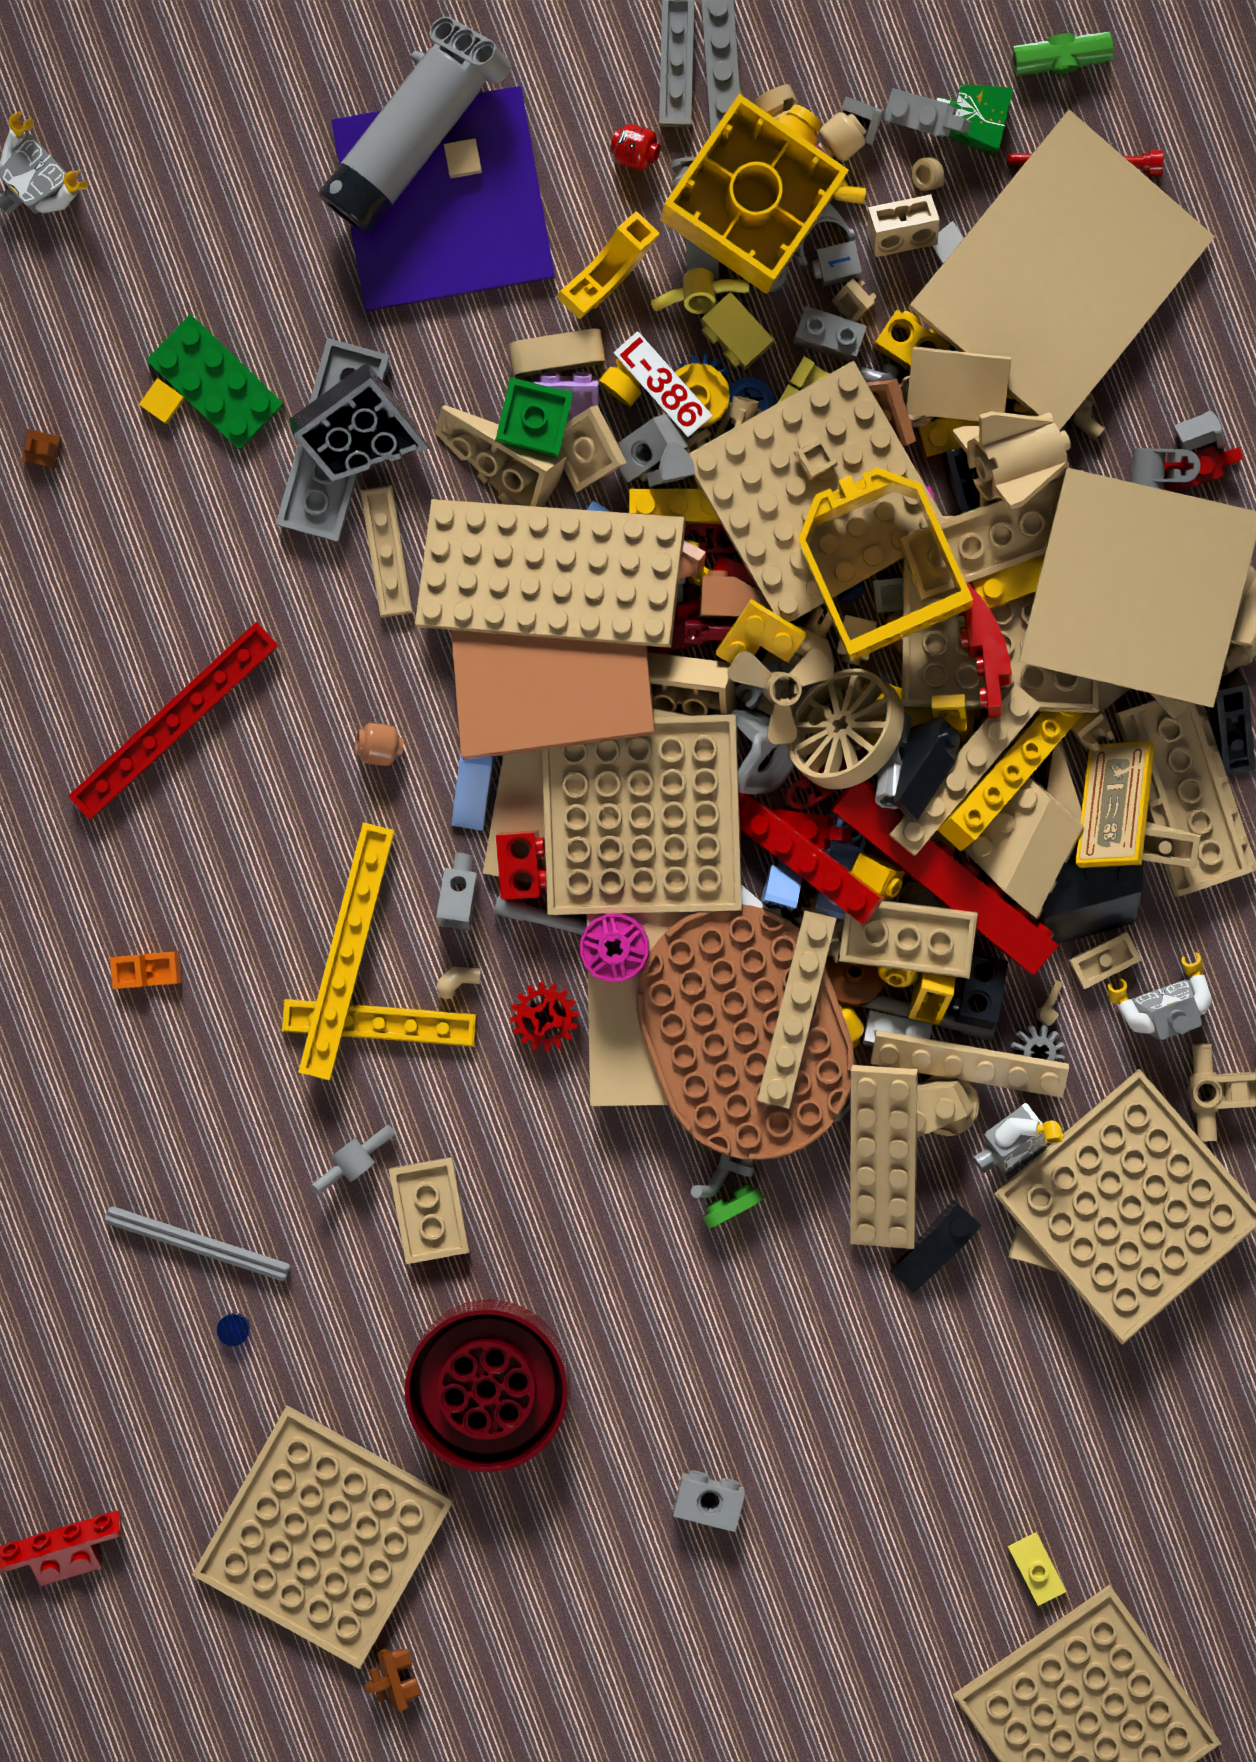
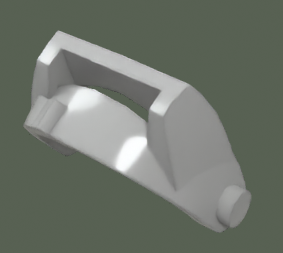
[796,203,856,267]

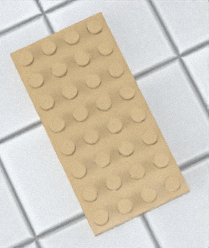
[415,499,686,648]

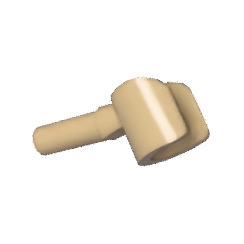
[1036,980,1063,1026]

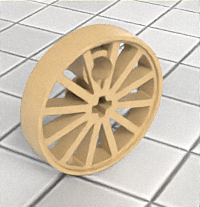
[787,669,904,789]

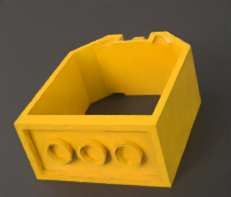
[798,467,973,662]

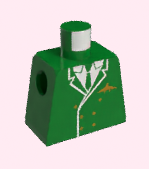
[937,85,1013,156]

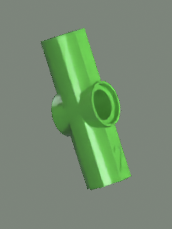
[1012,31,1114,76]

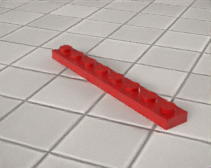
[68,622,279,820]

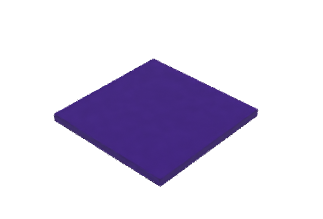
[331,86,555,312]

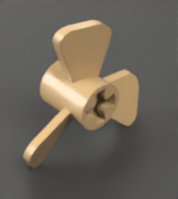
[727,648,834,744]

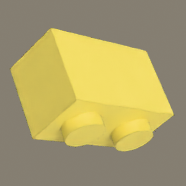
[701,292,774,371]

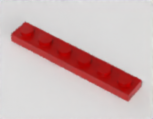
[739,793,884,924]

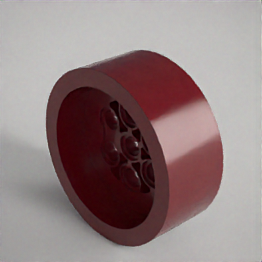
[404,1299,569,1472]

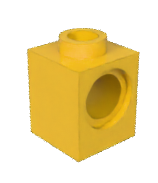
[851,853,906,900]

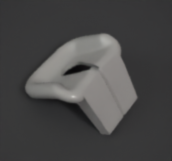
[732,710,795,794]

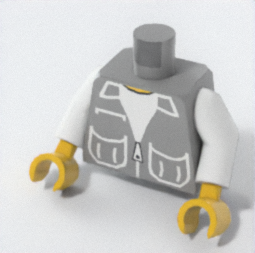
[0,111,89,215]
[1108,952,1212,1040]
[973,1103,1063,1174]

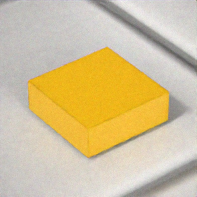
[139,378,185,424]

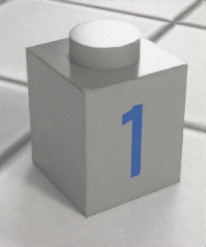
[811,241,862,287]

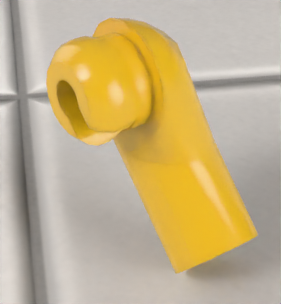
[833,179,866,204]

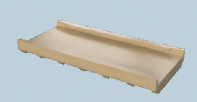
[1115,700,1256,897]

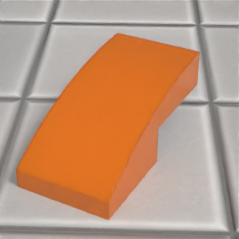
[110,951,182,989]

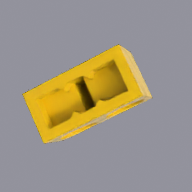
[873,310,951,372]

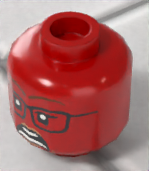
[610,123,661,171]

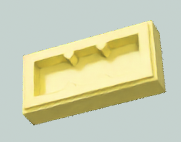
[1008,1532,1067,1606]

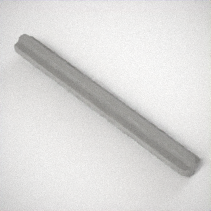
[105,1206,290,1281]

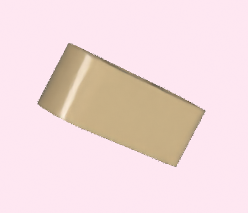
[508,329,606,377]

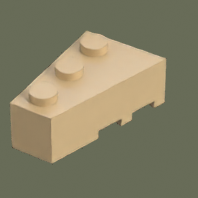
[917,1079,973,1138]

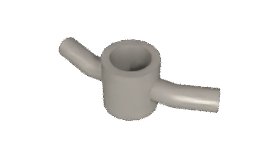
[311,1125,395,1195]

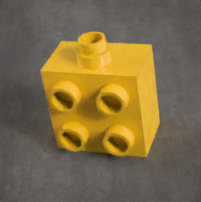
[660,94,849,294]

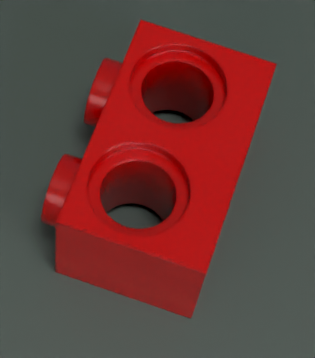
[496,830,547,900]

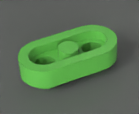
[702,1183,765,1228]

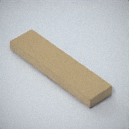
[360,485,413,618]

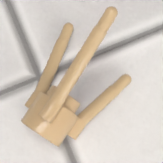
[713,396,762,440]

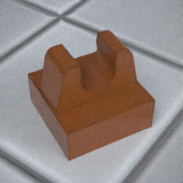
[21,429,62,469]

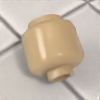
[818,112,867,161]

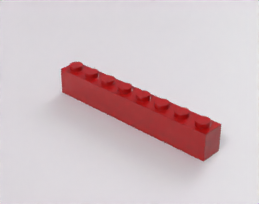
[829,780,1058,975]

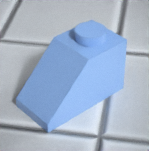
[760,862,802,913]

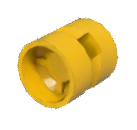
[599,358,642,408]

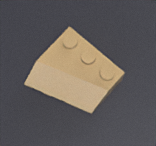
[648,652,737,716]
[963,777,1084,919]

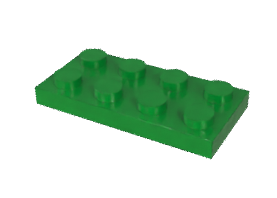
[146,314,284,451]

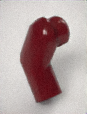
[674,584,700,622]

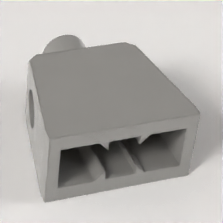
[436,853,478,931]

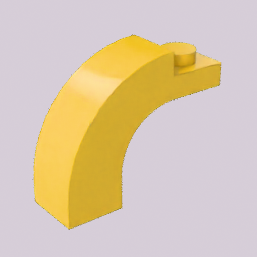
[556,211,660,320]

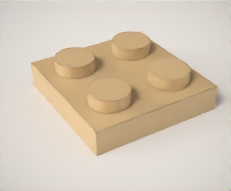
[560,405,627,493]

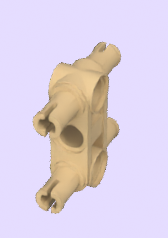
[1187,1043,1256,1142]

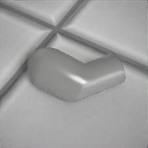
[857,363,900,382]

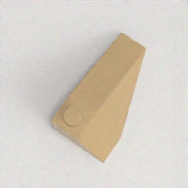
[435,405,567,507]

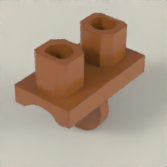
[364,1647,421,1712]

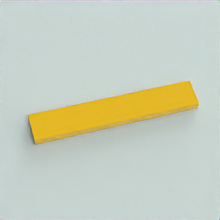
[282,999,477,1047]

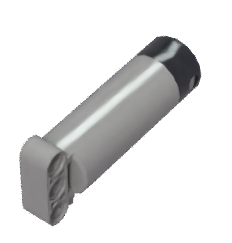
[318,17,511,234]

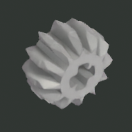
[1010,1025,1065,1061]

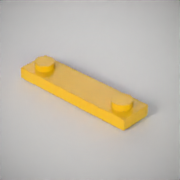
[971,554,1045,610]

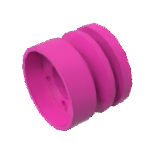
[580,914,649,982]

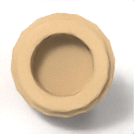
[912,157,945,191]

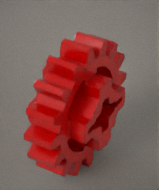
[509,981,579,1052]

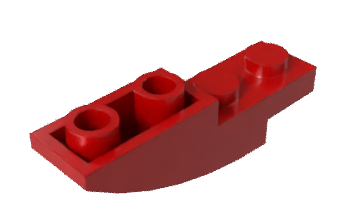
[958,584,1012,718]

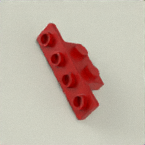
[0,1510,121,1587]

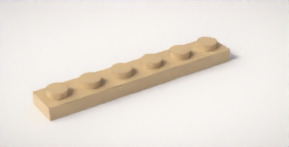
[889,684,1041,856]
[757,910,837,1109]
[871,1030,1069,1098]

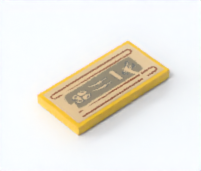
[1076,741,1155,868]

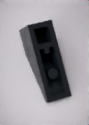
[1209,668,1256,776]
[893,717,961,822]
[890,1199,982,1293]

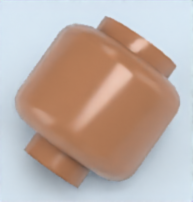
[355,722,404,767]

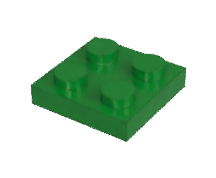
[495,377,573,458]

